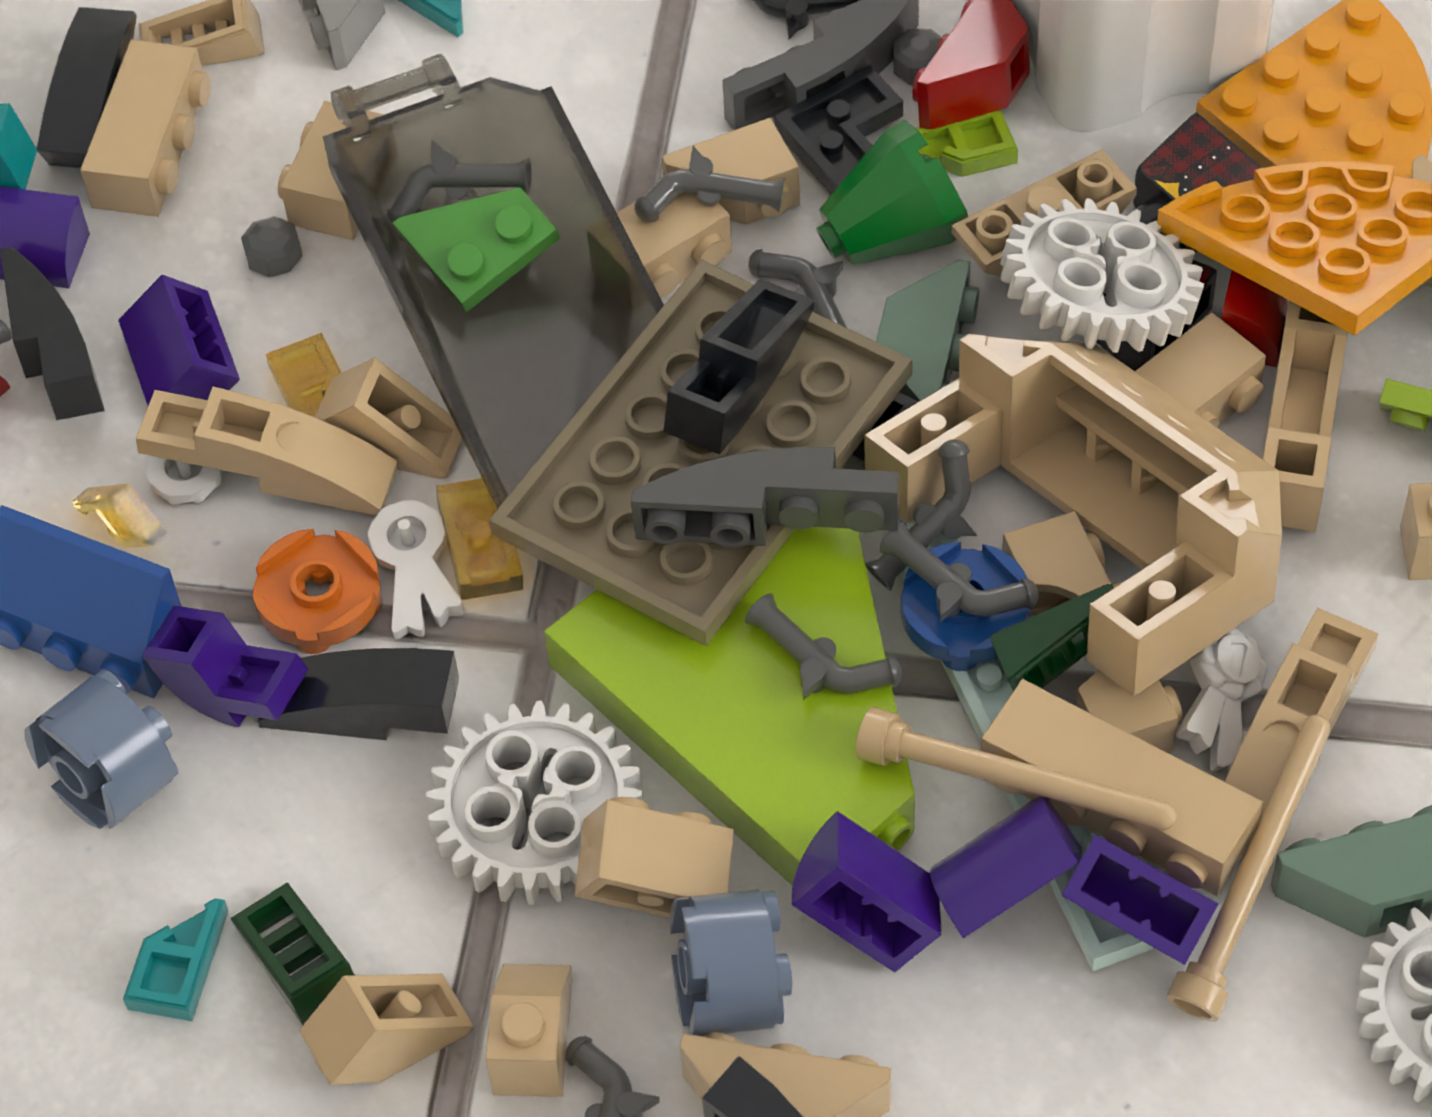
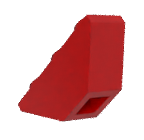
[912,0,1030,130]

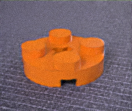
[252,529,383,655]

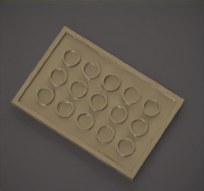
[489,260,913,646]

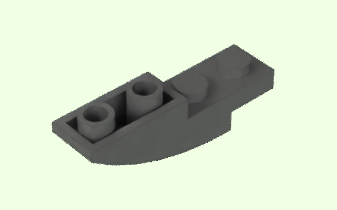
[722,0,919,131]
[631,447,900,548]

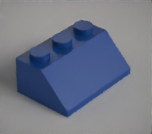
[0,505,181,699]

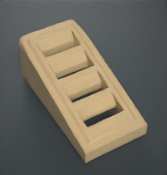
[139,0,264,66]

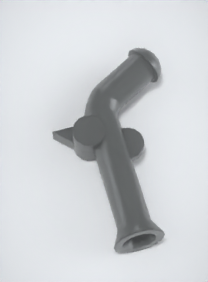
[387,139,532,224]
[634,146,785,223]
[748,249,847,328]
[865,439,977,591]
[879,522,1039,623]
[745,594,903,700]
[565,1036,660,1117]

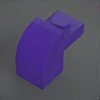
[142,605,308,727]

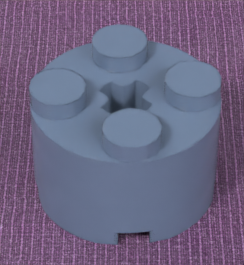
[25,669,178,829]
[670,890,792,1036]

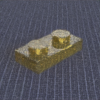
[436,476,523,600]

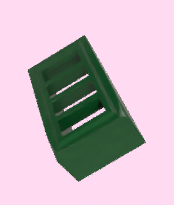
[989,583,1114,692]
[230,882,355,1025]

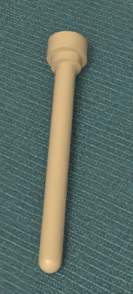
[856,707,1177,830]
[1166,715,1330,1022]

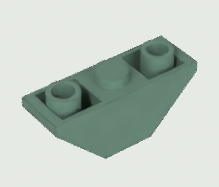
[876,260,979,402]
[1271,805,1432,938]

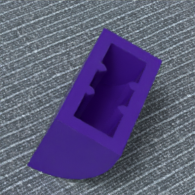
[0,186,90,288]
[118,274,240,406]
[930,796,1083,939]
[792,811,941,973]
[1061,834,1219,965]

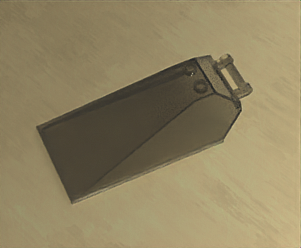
[323,54,664,509]

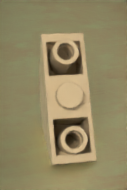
[951,149,1137,277]
[680,1032,892,1117]

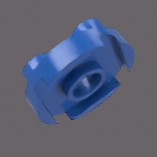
[900,542,1031,671]

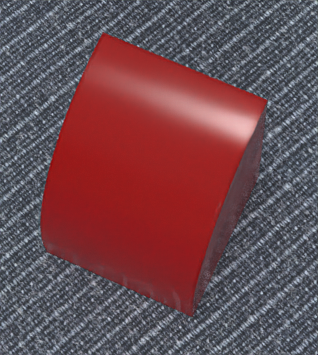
[1221,270,1288,367]

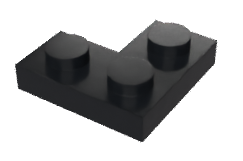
[774,65,903,195]

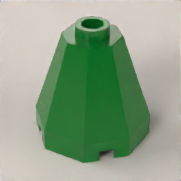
[816,120,968,265]

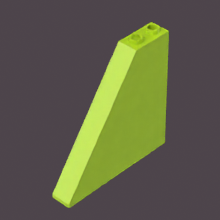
[544,465,915,886]

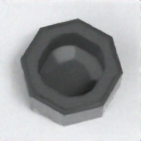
[893,29,942,84]
[241,216,303,277]

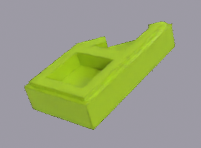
[916,110,1018,177]

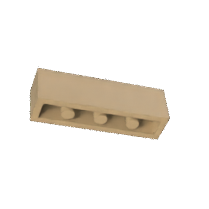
[981,679,1263,897]

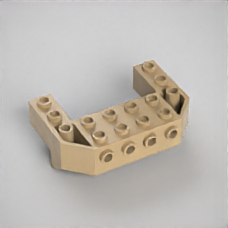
[865,334,1282,696]

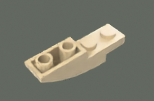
[136,387,398,516]
[1225,608,1378,856]

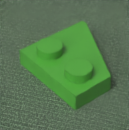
[393,187,561,313]

